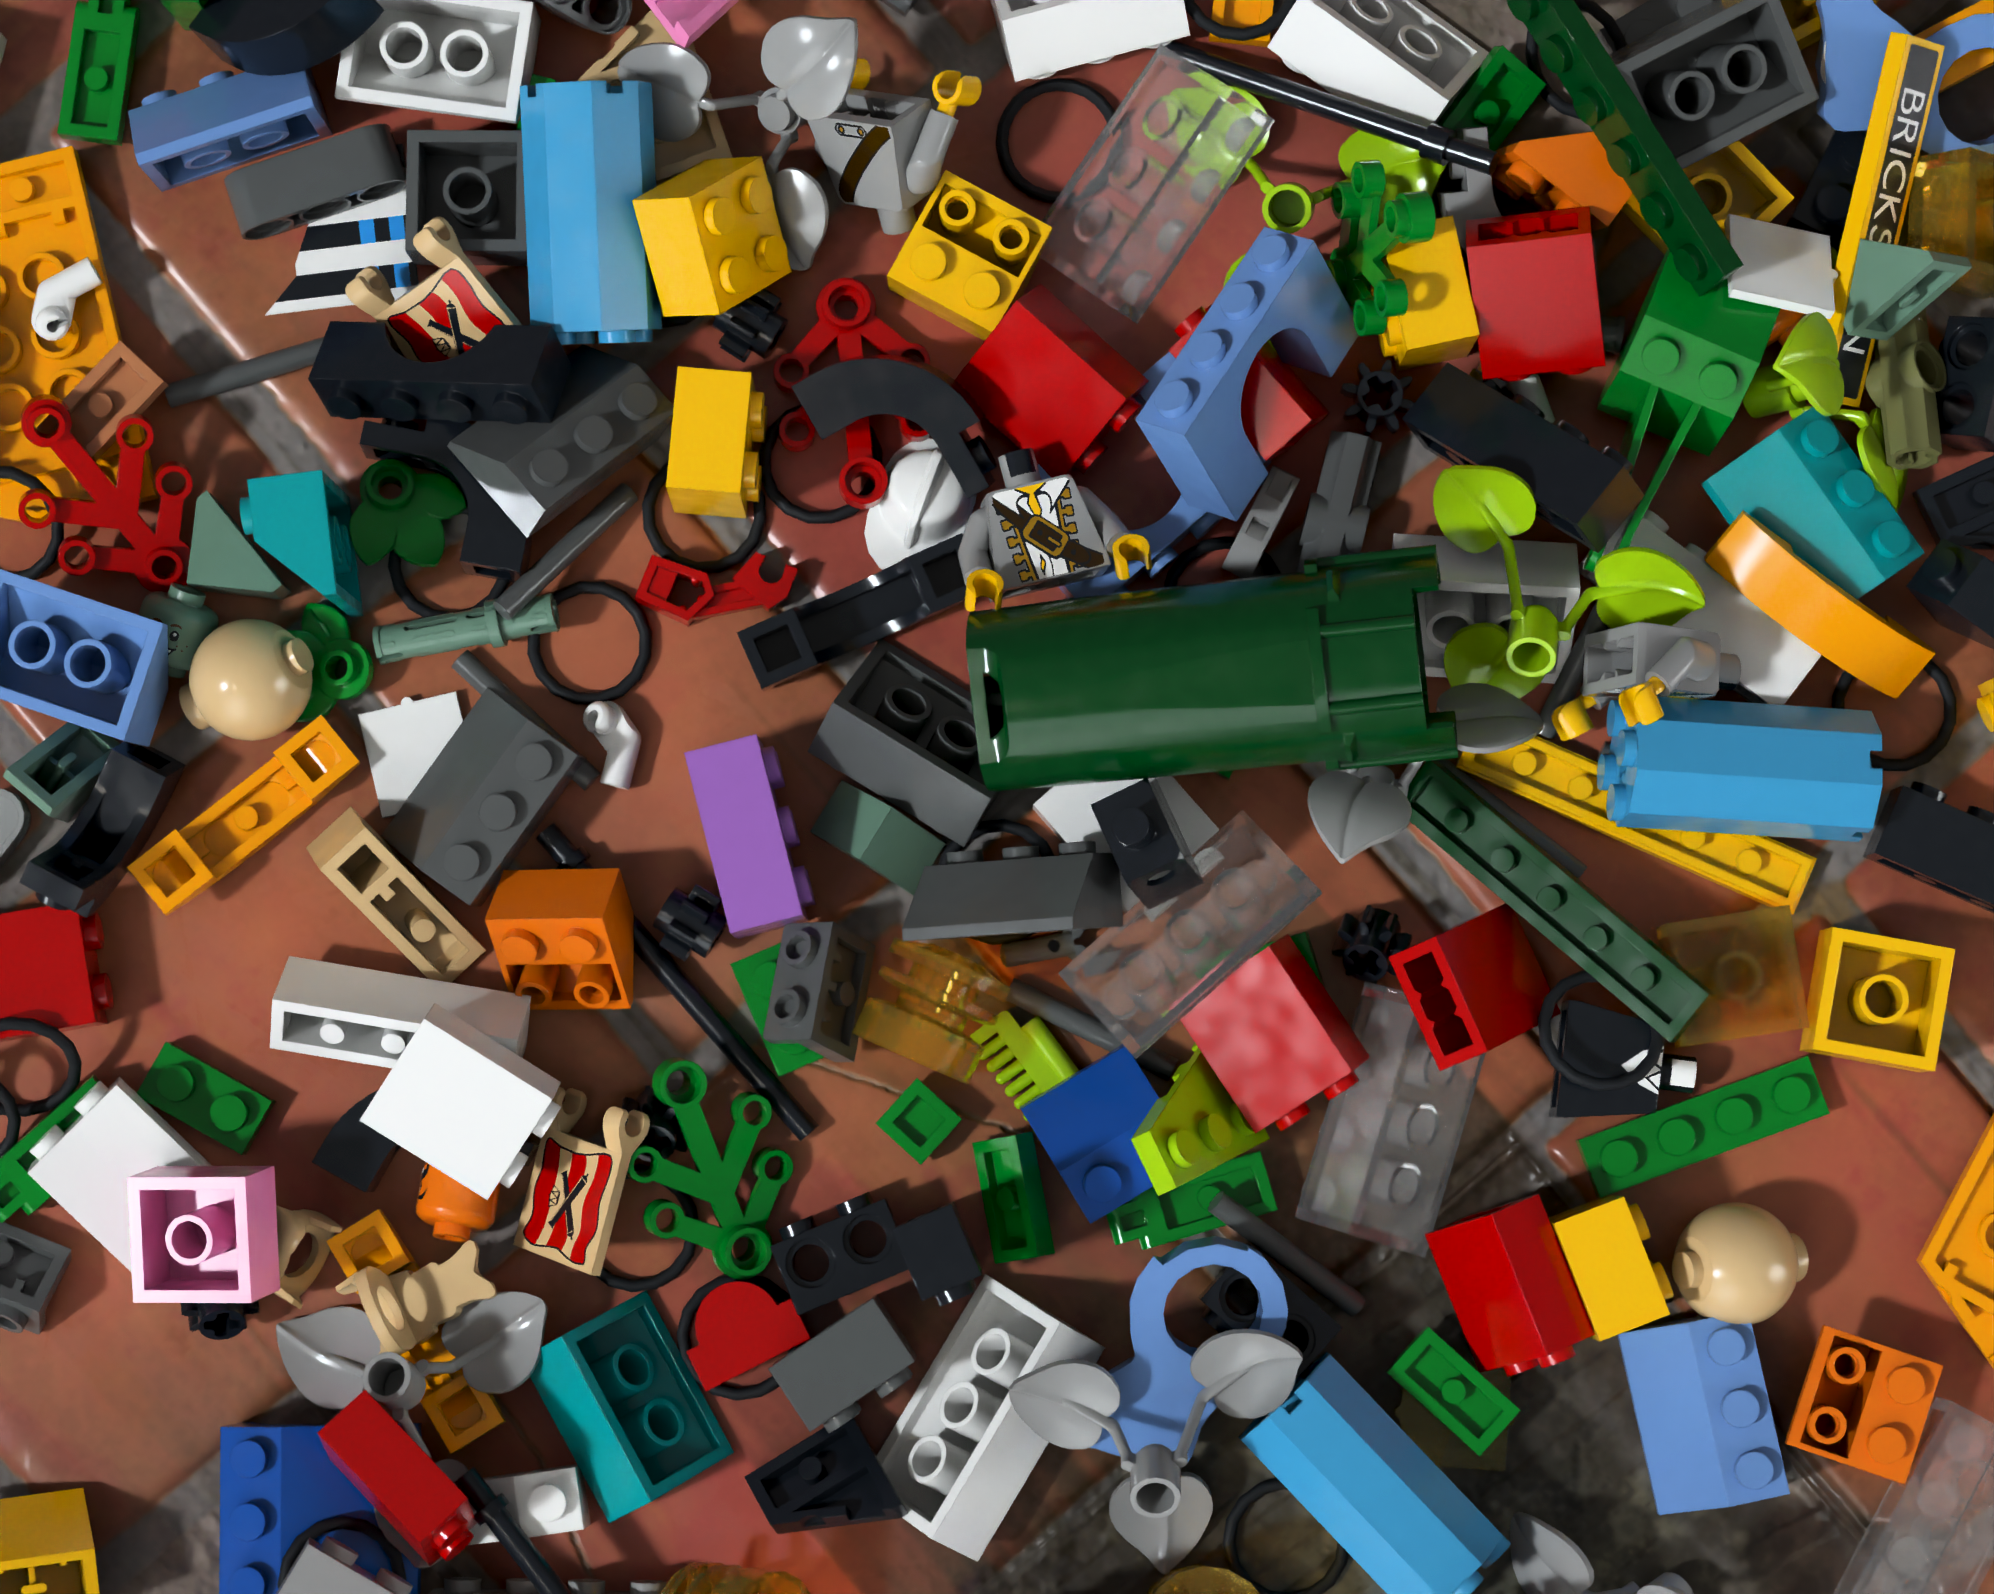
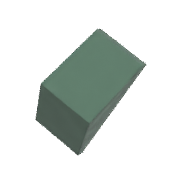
[1843,239,1972,341]
[187,490,292,600]
[3,722,120,823]
[810,780,945,896]

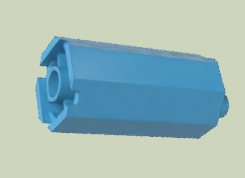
[520,81,662,345]
[1597,697,1883,842]
[1238,1352,1511,1594]

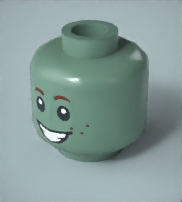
[138,583,219,678]

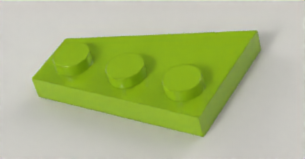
[1131,1043,1270,1196]

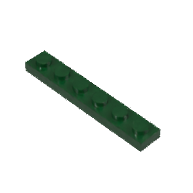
[1507,0,1743,297]
[1407,760,1715,1043]

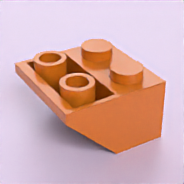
[1491,131,1632,231]
[485,868,634,1010]
[1784,1325,1943,1485]

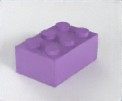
[684,734,816,939]

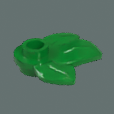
[349,459,467,567]
[287,603,374,723]

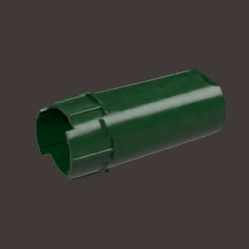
[966,544,1458,792]

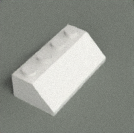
[877,1274,1105,1562]

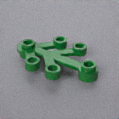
[1325,160,1436,336]
[627,1057,793,1280]

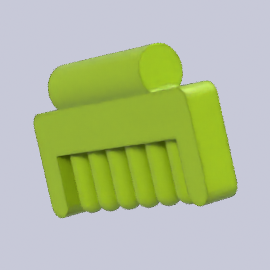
[967,1010,1079,1133]

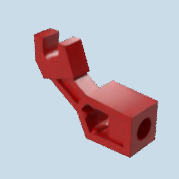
[635,552,798,626]

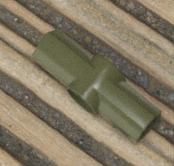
[1865,308,1947,470]

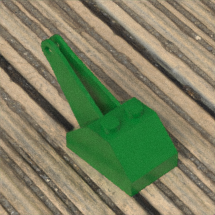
[1584,249,1781,572]

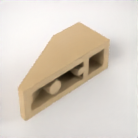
[306,806,486,983]

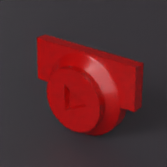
[686,1281,811,1391]

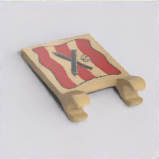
[345,216,522,362]
[513,1087,650,1276]

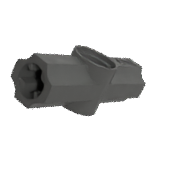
[1295,431,1382,572]

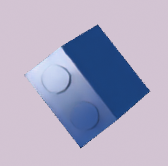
[1020,1044,1159,1224]

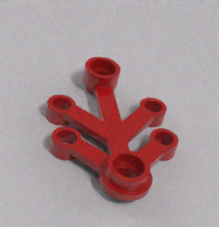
[773,278,930,509]
[18,394,193,592]

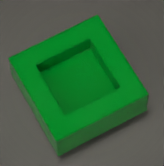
[876,1078,963,1165]

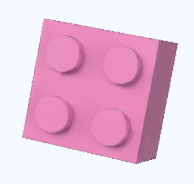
[127,1166,280,1303]

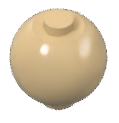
[179,619,314,741]
[1672,1202,1809,1325]

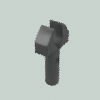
[1000,929,1117,973]

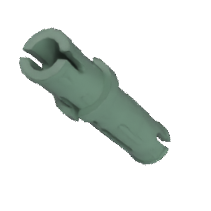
[372,593,560,665]

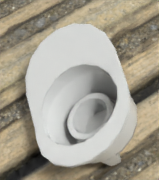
[864,438,977,570]

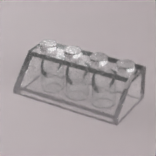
[1040,44,1275,324]
[1058,810,1322,1059]
[1294,981,1486,1258]
[1833,1397,1994,1594]

